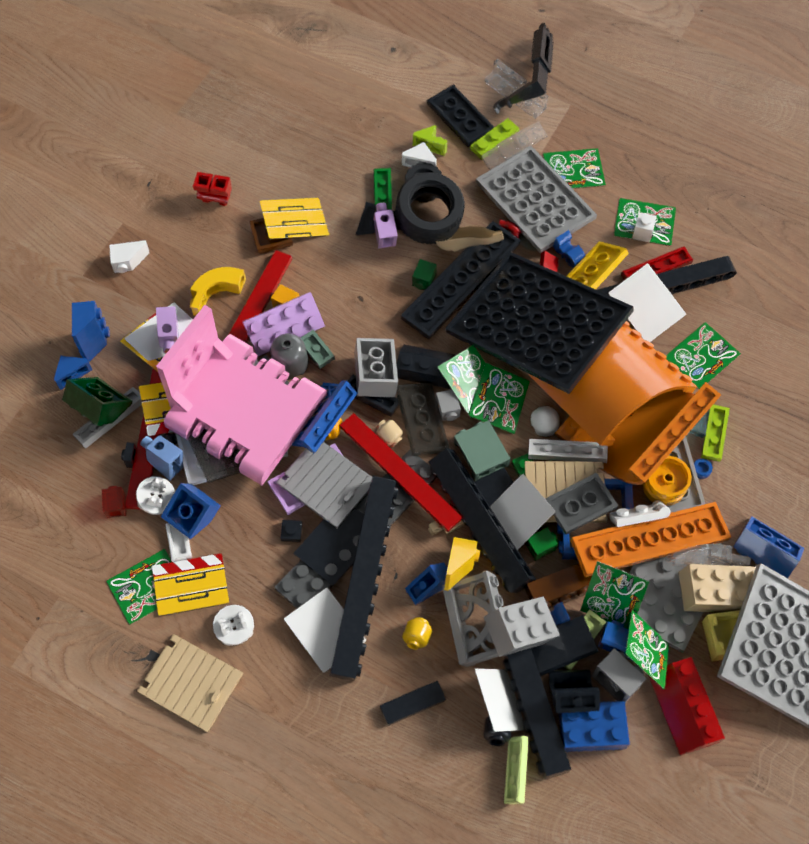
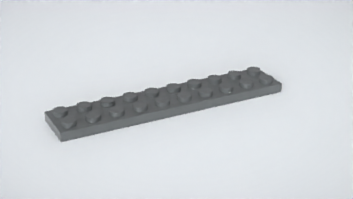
[274,450,437,609]

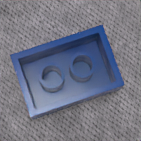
[558,701,630,752]

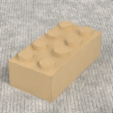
[679,564,756,612]

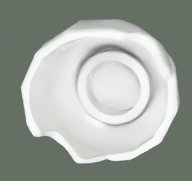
[530,406,560,437]

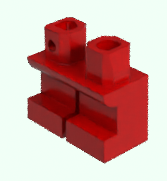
[193,172,232,206]

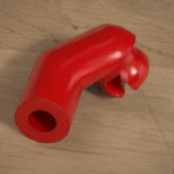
[499,219,521,238]

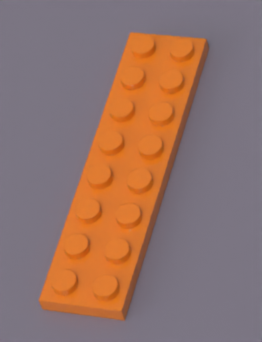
[570,502,732,577]

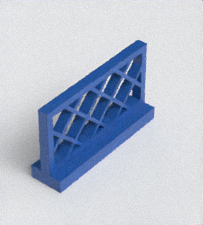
[292,380,358,453]

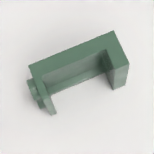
[454,420,510,481]

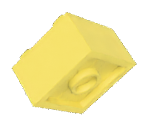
[702,610,740,661]

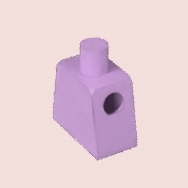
[374,203,398,249]
[156,306,179,354]

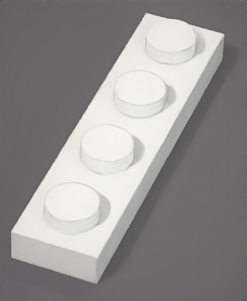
[528,439,608,463]

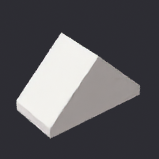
[402,142,437,167]

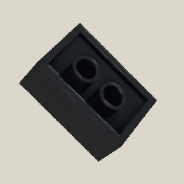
[396,344,456,389]

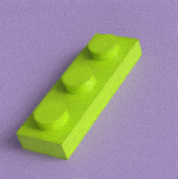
[470,118,520,160]
[701,404,730,462]

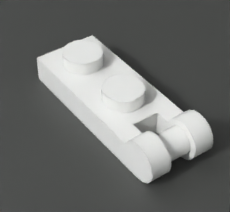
[610,500,671,527]

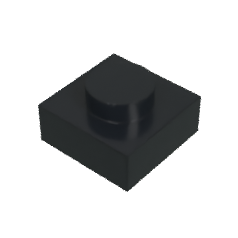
[121,442,137,468]
[280,520,303,542]

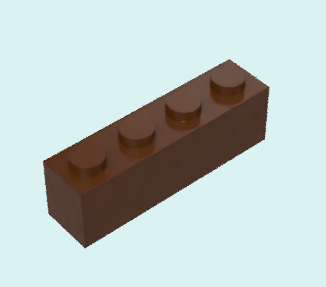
[525,564,592,609]

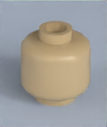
[375,420,403,448]

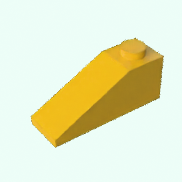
[444,537,480,591]

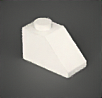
[110,240,149,273]

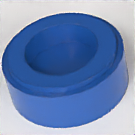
[694,459,713,479]

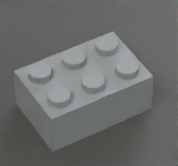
[354,338,398,397]
[484,597,560,657]

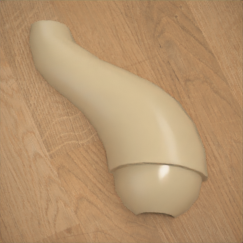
[436,226,504,252]

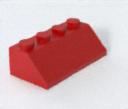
[648,657,725,756]

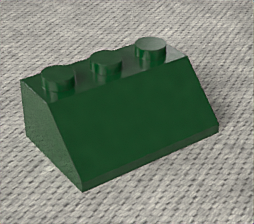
[62,377,133,426]

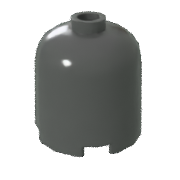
[270,333,309,379]

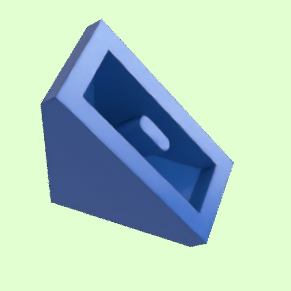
[54,356,93,390]

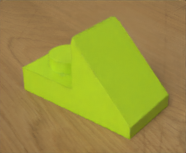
[413,125,447,156]

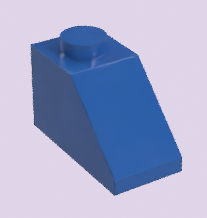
[405,562,448,605]

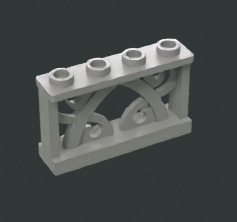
[442,570,503,667]

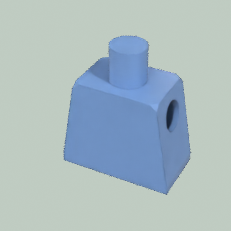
[140,436,183,481]

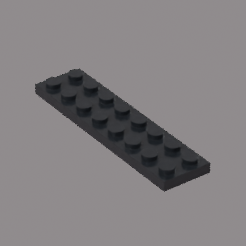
[401,221,521,339]

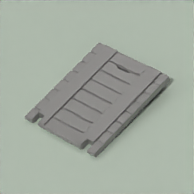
[276,442,372,528]

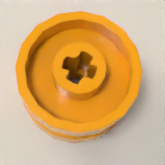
[643,456,692,506]

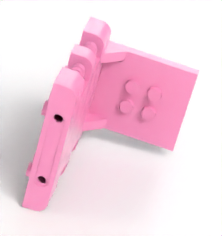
[156,305,327,486]

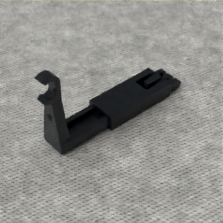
[493,23,554,114]

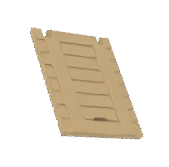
[525,461,607,522]
[137,634,243,733]

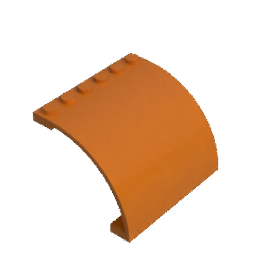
[528,321,697,446]
[554,382,721,485]

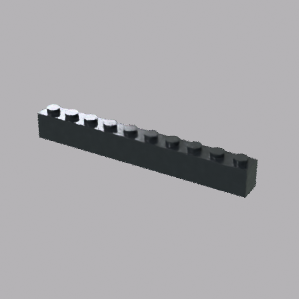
[330,476,398,681]

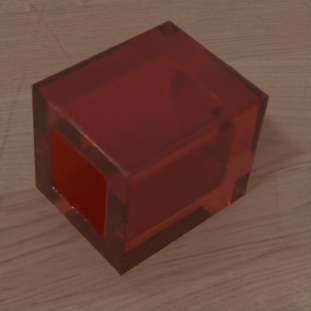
[102,486,127,518]

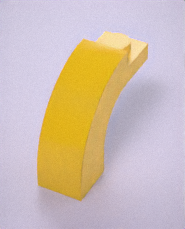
[190,267,246,316]

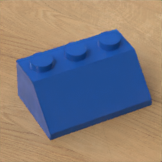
[72,301,110,362]
[733,516,804,579]

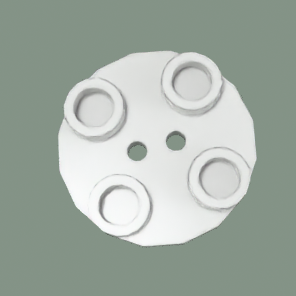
[136,476,175,515]
[213,605,254,646]

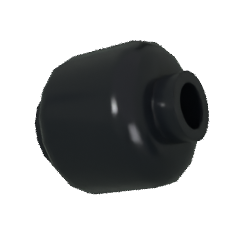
[483,716,511,746]

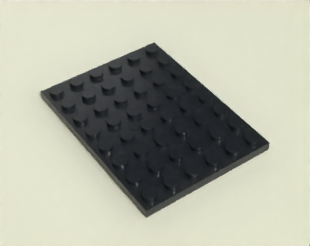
[445,251,634,394]

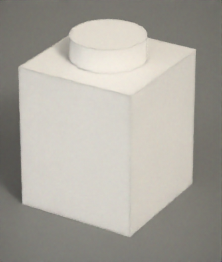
[632,212,657,243]

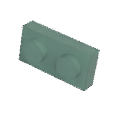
[301,330,335,369]

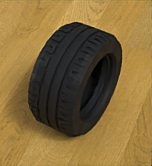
[395,172,465,244]

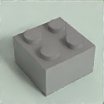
[592,648,647,703]

